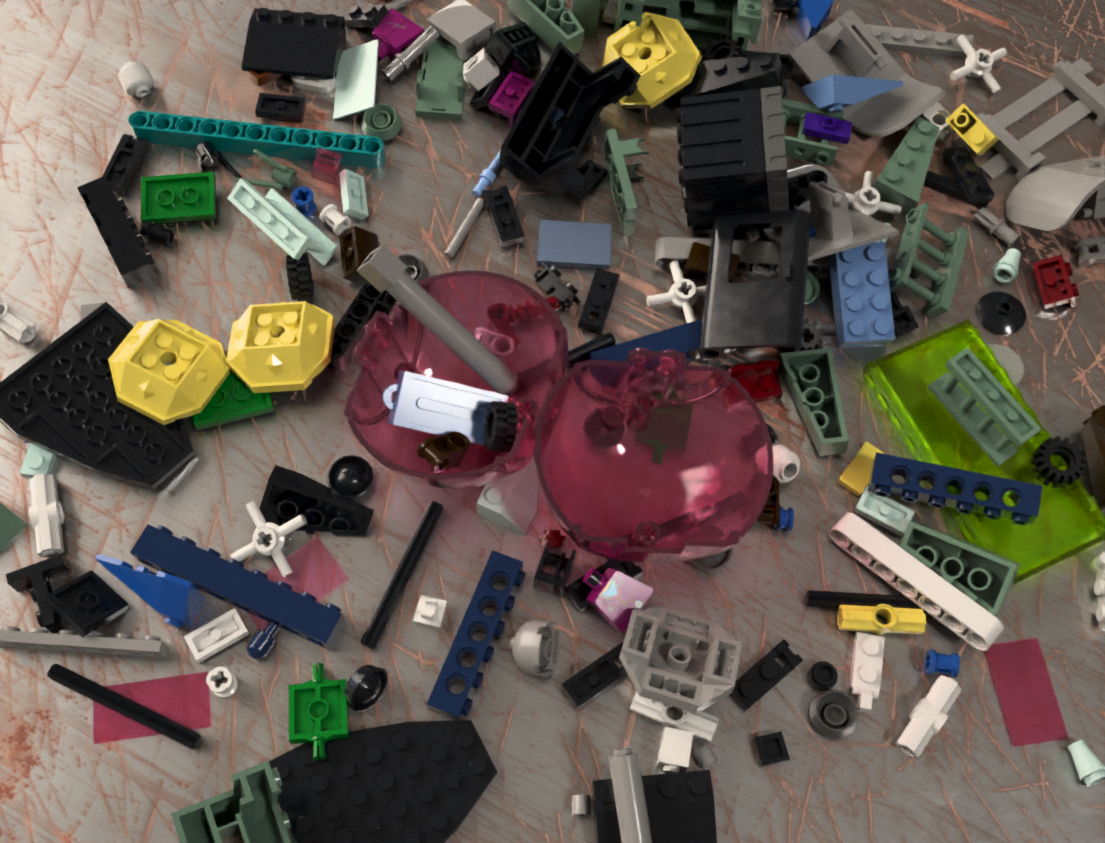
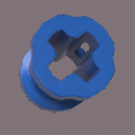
[291,187,317,218]
[924,649,960,679]

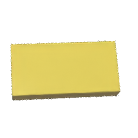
[837,441,885,497]

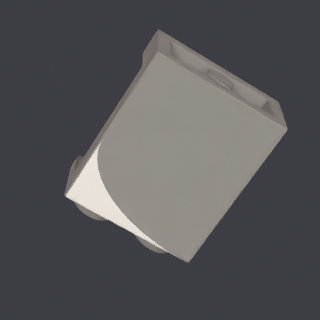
[427,0,497,62]

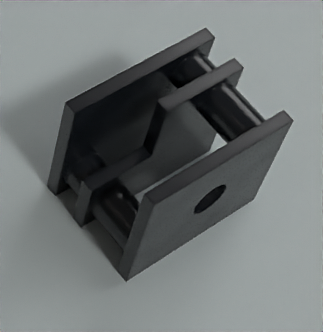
[533,541,576,598]

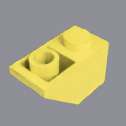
[945,103,999,156]

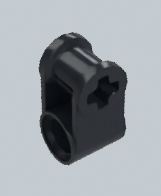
[788,170,828,209]

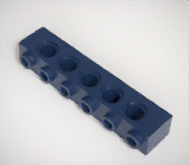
[868,452,1042,526]
[427,550,526,721]

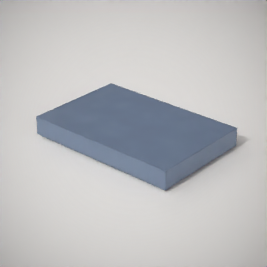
[537,220,612,270]

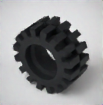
[701,35,746,61]
[286,253,314,300]
[484,401,519,452]
[1031,436,1087,488]

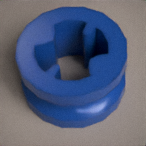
[776,507,794,531]

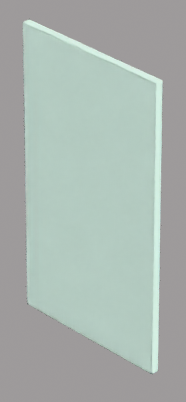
[333,39,379,120]

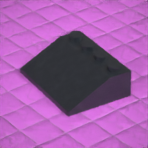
[241,8,346,79]
[591,770,717,843]

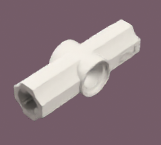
[0,299,38,344]
[29,473,65,557]
[895,675,962,759]
[629,691,719,743]

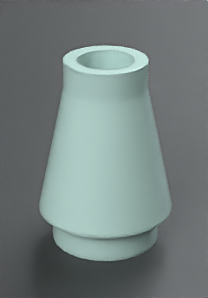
[993,248,1021,283]
[1068,740,1105,786]

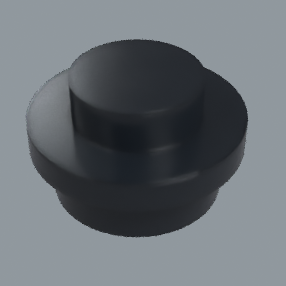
[809,661,838,690]

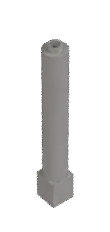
[357,244,518,395]
[608,747,652,843]

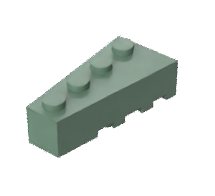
[778,348,849,456]

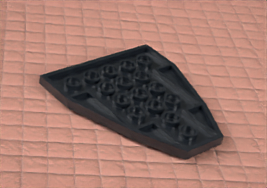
[0,302,194,490]
[269,720,498,843]

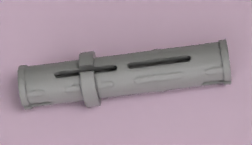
[381,26,440,82]

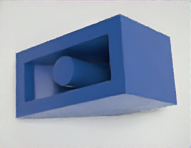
[797,0,834,41]

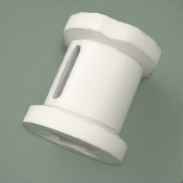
[319,204,352,236]
[206,666,238,698]

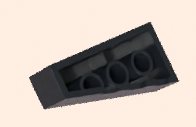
[682,52,784,98]
[77,176,156,288]

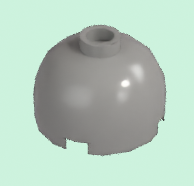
[510,619,560,677]

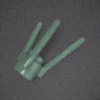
[234,149,297,191]

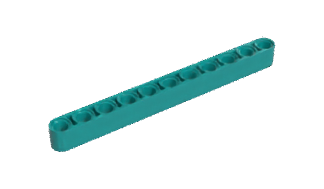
[128,111,385,168]

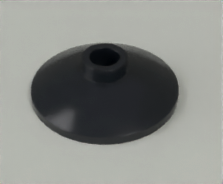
[976,291,1026,335]

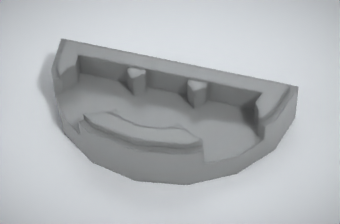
[984,344,1024,391]

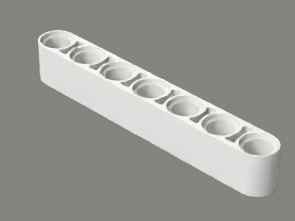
[829,512,1004,651]

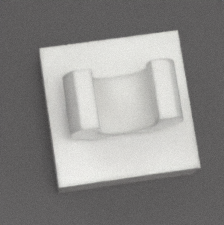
[413,595,448,630]

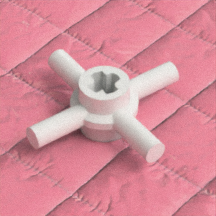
[950,34,1007,94]
[845,171,902,216]
[646,261,706,323]
[231,500,307,577]

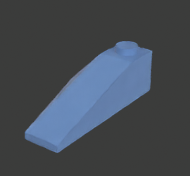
[802,75,903,113]

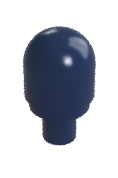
[247,622,280,659]

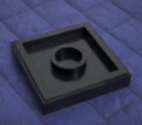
[45,570,129,637]

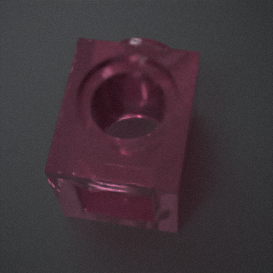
[311,147,342,185]

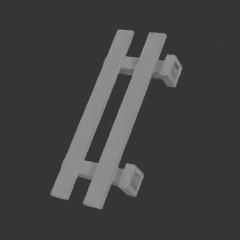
[953,58,1105,181]

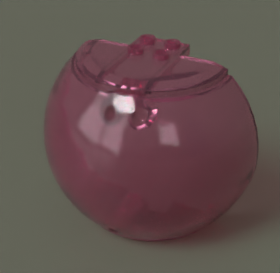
[344,270,568,489]
[534,348,773,563]

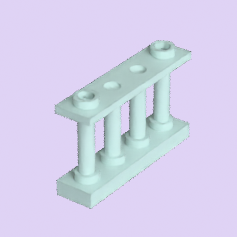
[227,178,339,265]

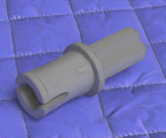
[974,207,1020,247]

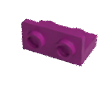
[489,70,535,127]

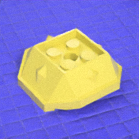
[602,12,702,109]
[226,301,335,393]
[108,319,230,425]

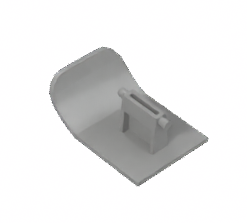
[788,9,945,137]
[1005,155,1105,231]
[761,163,899,261]

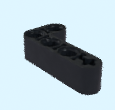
[328,282,408,371]

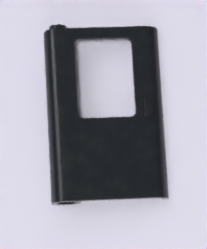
[699,209,811,359]

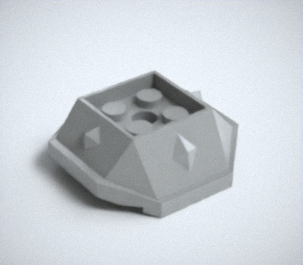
[619,606,742,713]

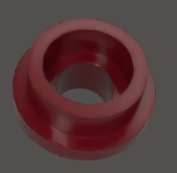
[539,530,566,548]

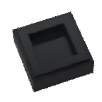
[753,731,790,768]

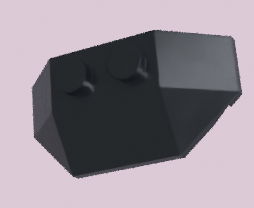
[486,21,542,73]

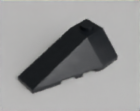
[259,465,374,535]

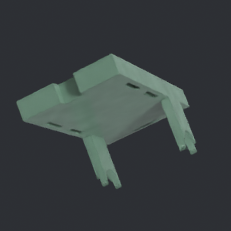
[415,40,469,120]
[603,129,649,236]

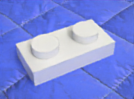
[184,608,250,663]

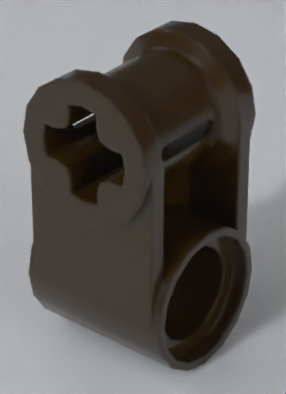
[416,431,470,474]
[749,473,780,527]

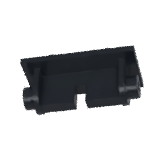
[534,262,581,310]

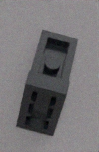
[6,554,72,633]

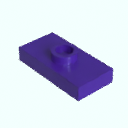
[802,112,852,144]

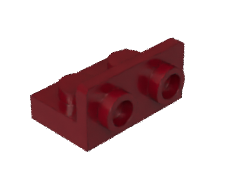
[1032,255,1079,309]
[725,360,783,406]

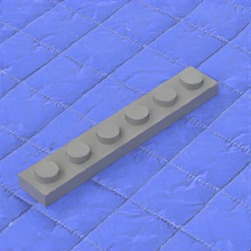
[865,24,974,58]
[0,626,169,659]

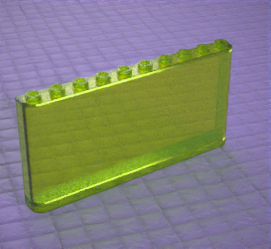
[862,319,1105,587]

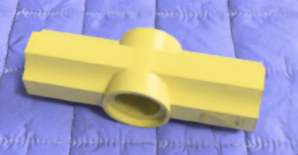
[837,604,926,635]

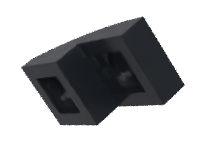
[890,291,919,338]

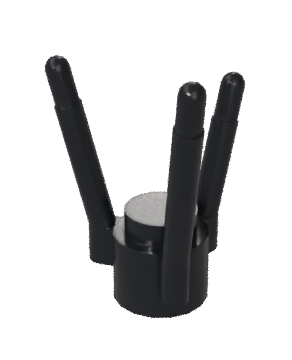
[196,141,242,178]

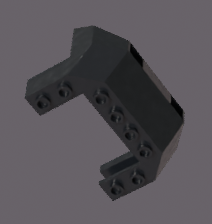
[499,41,641,196]

